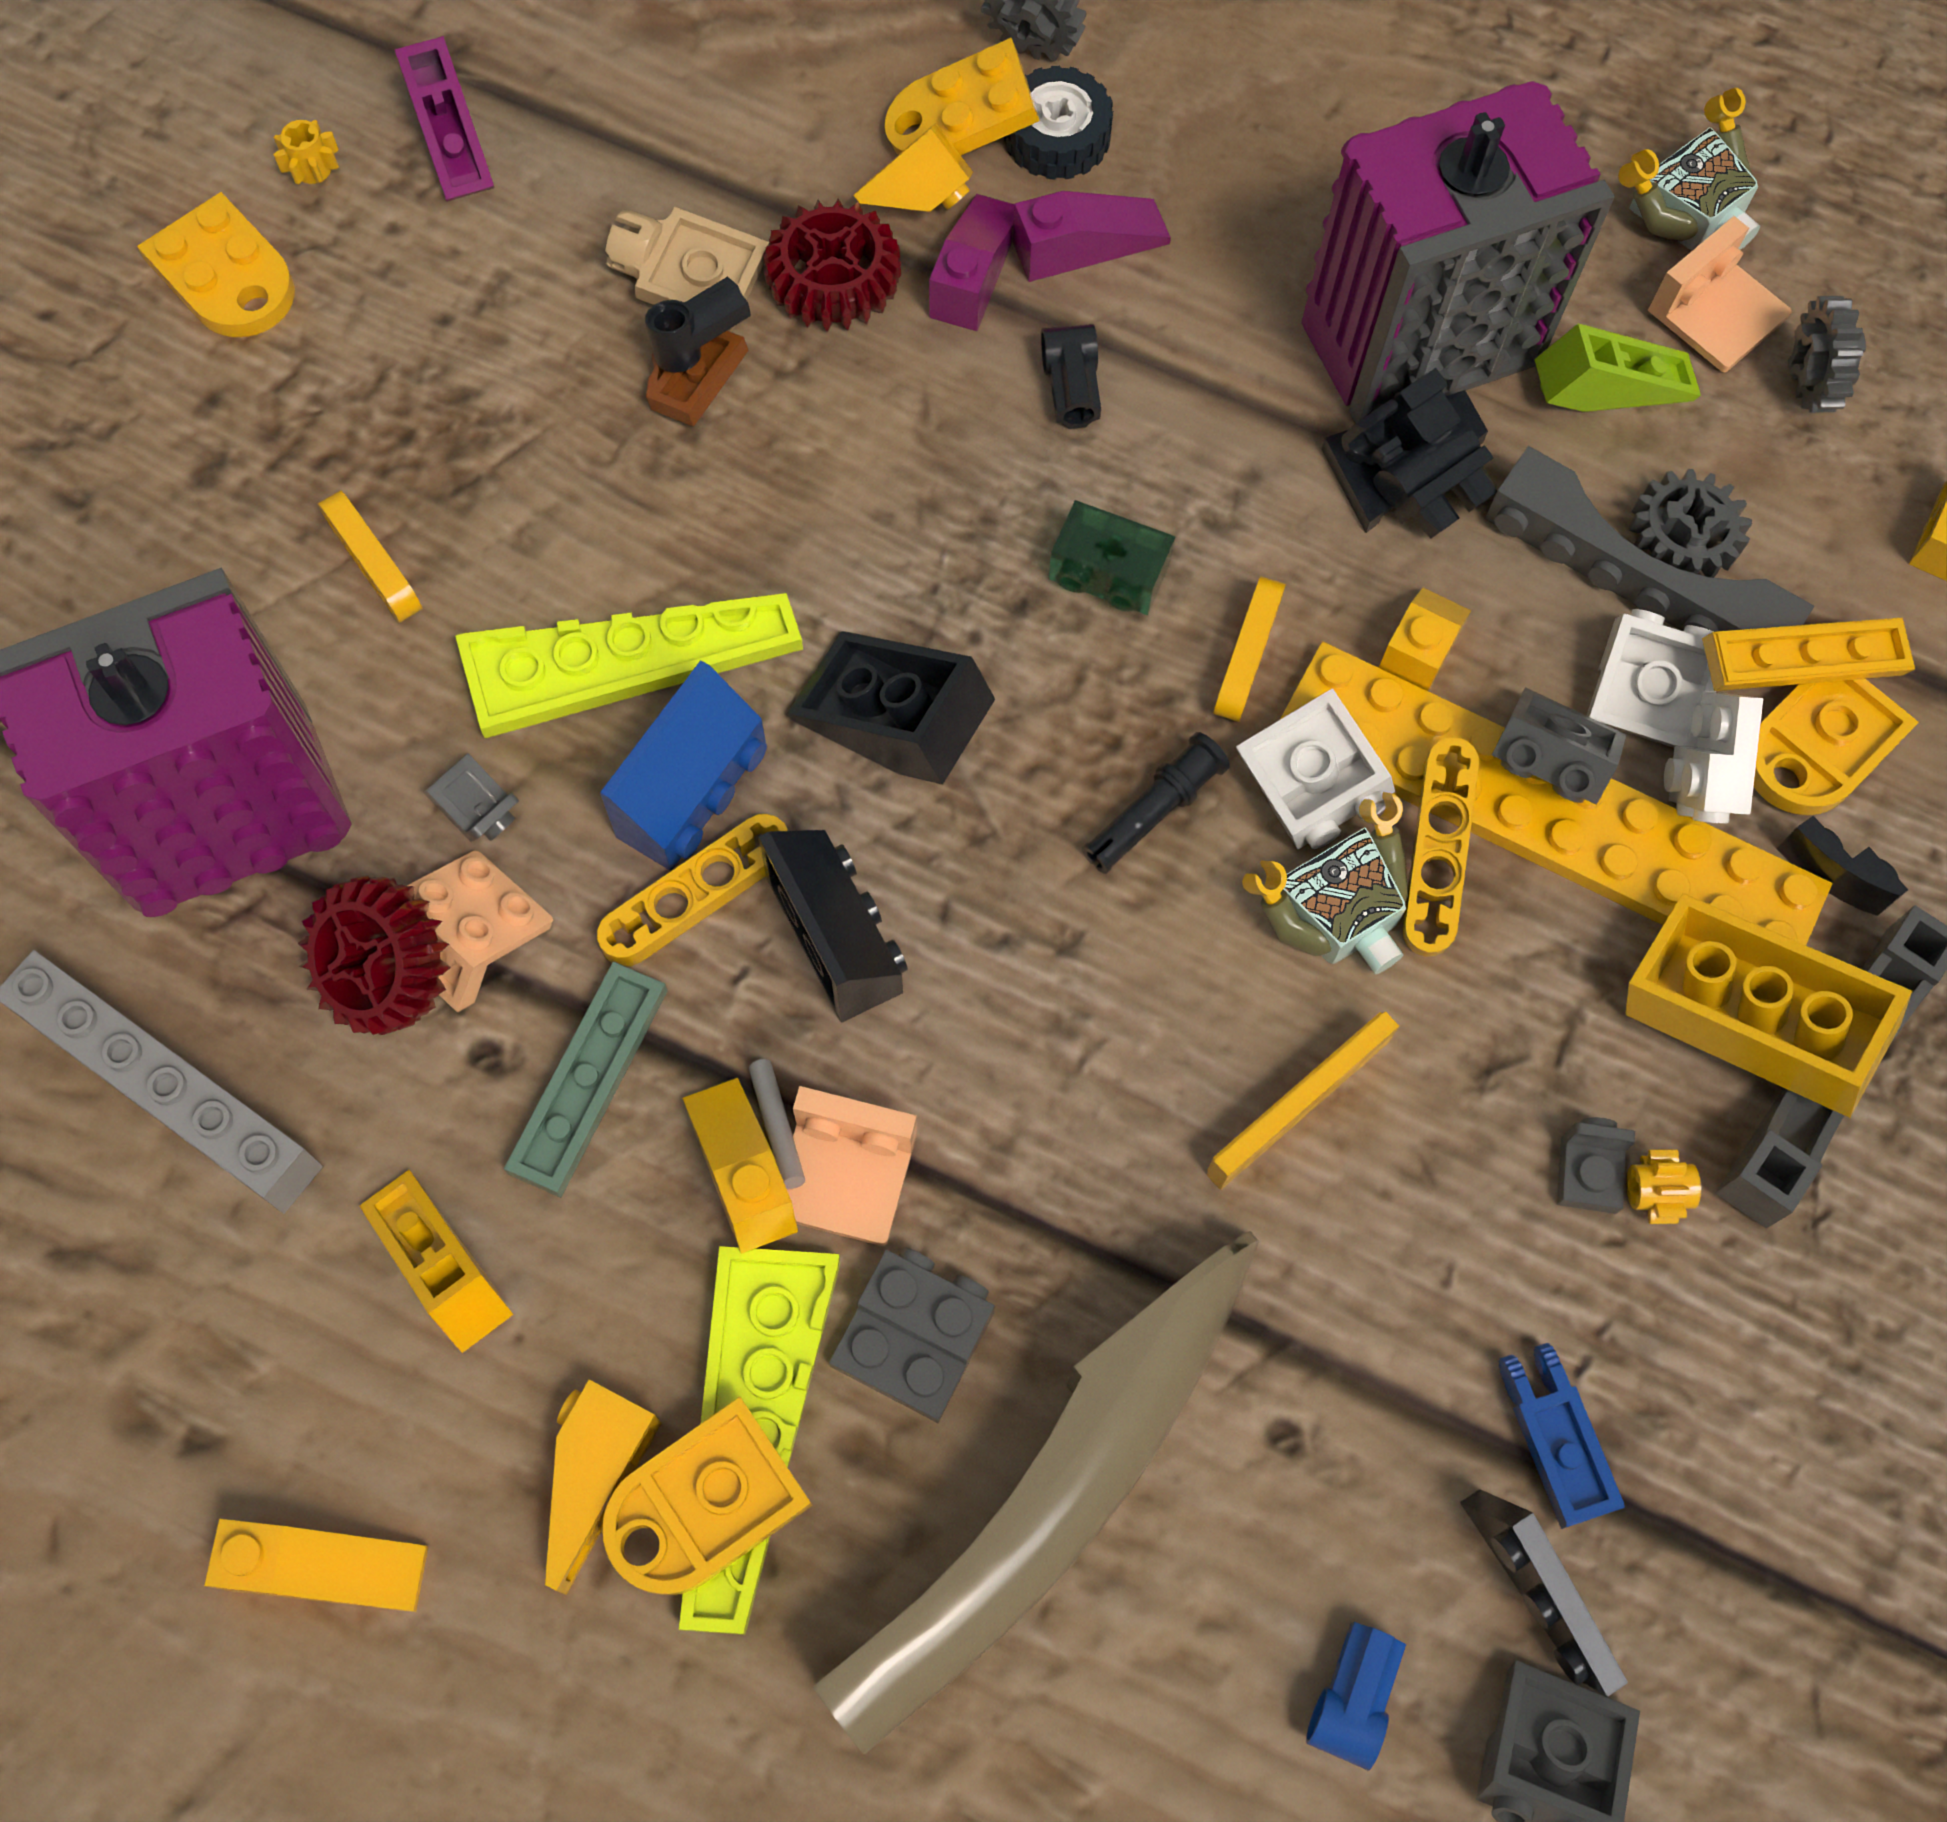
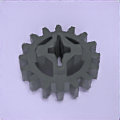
[981,0,1086,61]
[1788,296,1866,413]
[1629,469,1752,578]

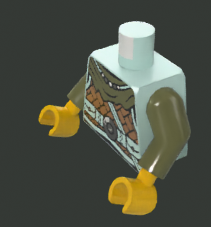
[1618,87,1760,250]
[1242,792,1408,974]

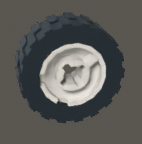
[1004,65,1114,180]

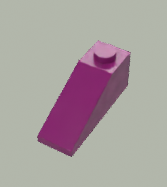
[395,36,495,202]
[1013,191,1171,282]
[929,194,1015,331]

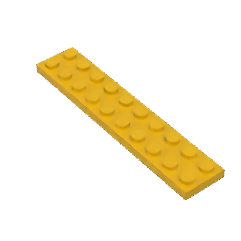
[1280,641,1833,945]

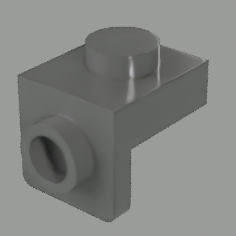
[424,753,519,842]

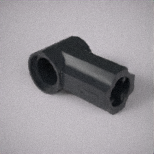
[645,276,751,373]
[1041,324,1101,429]

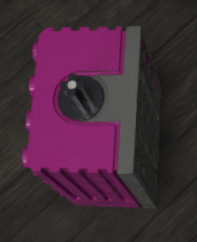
[1301,81,1615,423]
[0,567,352,917]

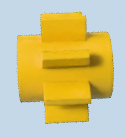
[273,120,339,184]
[1626,1149,1701,1224]

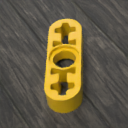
[317,490,423,623]
[1213,576,1286,722]

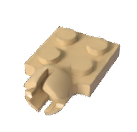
[605,207,769,332]

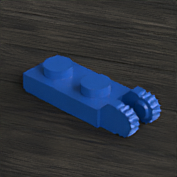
[1498,1343,1625,1529]

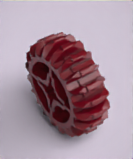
[764,198,901,332]
[298,876,451,1035]

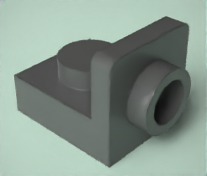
[1557,1117,1635,1214]

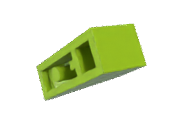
[1534,323,1701,412]

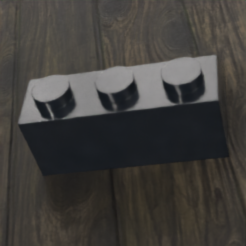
[758,830,908,1023]

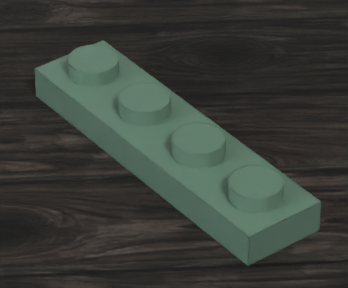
[504,962,668,1198]

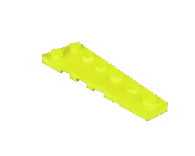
[455,593,803,738]
[679,1246,840,1635]

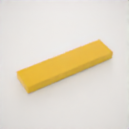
[1702,617,1915,691]
[1207,1011,1399,1190]

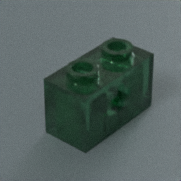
[1049,500,1176,615]

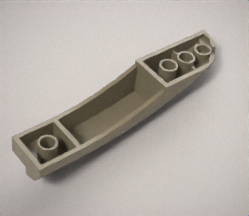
[812,1231,1259,1755]

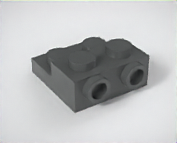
[1492,687,1627,805]
[829,1247,995,1423]
[1476,1660,1640,1822]

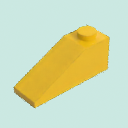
[682,1078,798,1254]
[359,1170,514,1353]
[545,1379,662,1595]
[204,1519,428,1612]

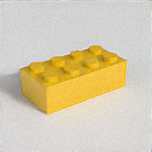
[1626,893,1912,1118]

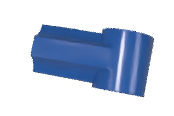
[1306,1622,1406,1771]

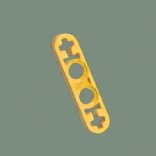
[1402,737,1479,957]
[597,814,788,967]

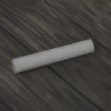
[749,1059,805,1189]

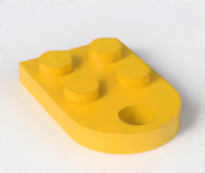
[885,38,1040,155]
[137,192,295,337]
[1754,679,1919,815]
[602,1397,813,1595]

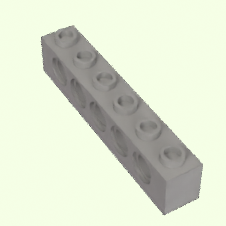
[0,950,323,1214]

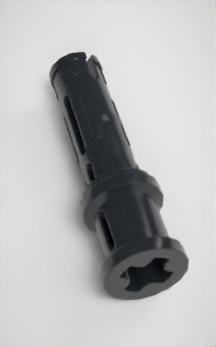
[1082,732,1230,874]

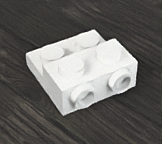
[1586,609,1716,748]
[1236,688,1395,849]
[1664,692,1763,823]

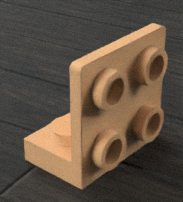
[1648,216,1792,372]
[407,850,553,1012]
[787,1086,917,1246]

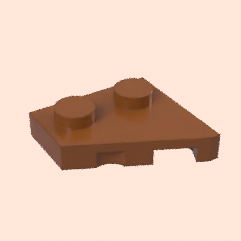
[646,331,749,427]

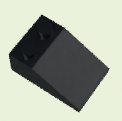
[787,631,995,785]

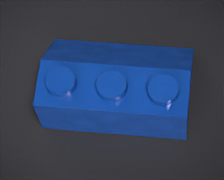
[600,660,767,871]

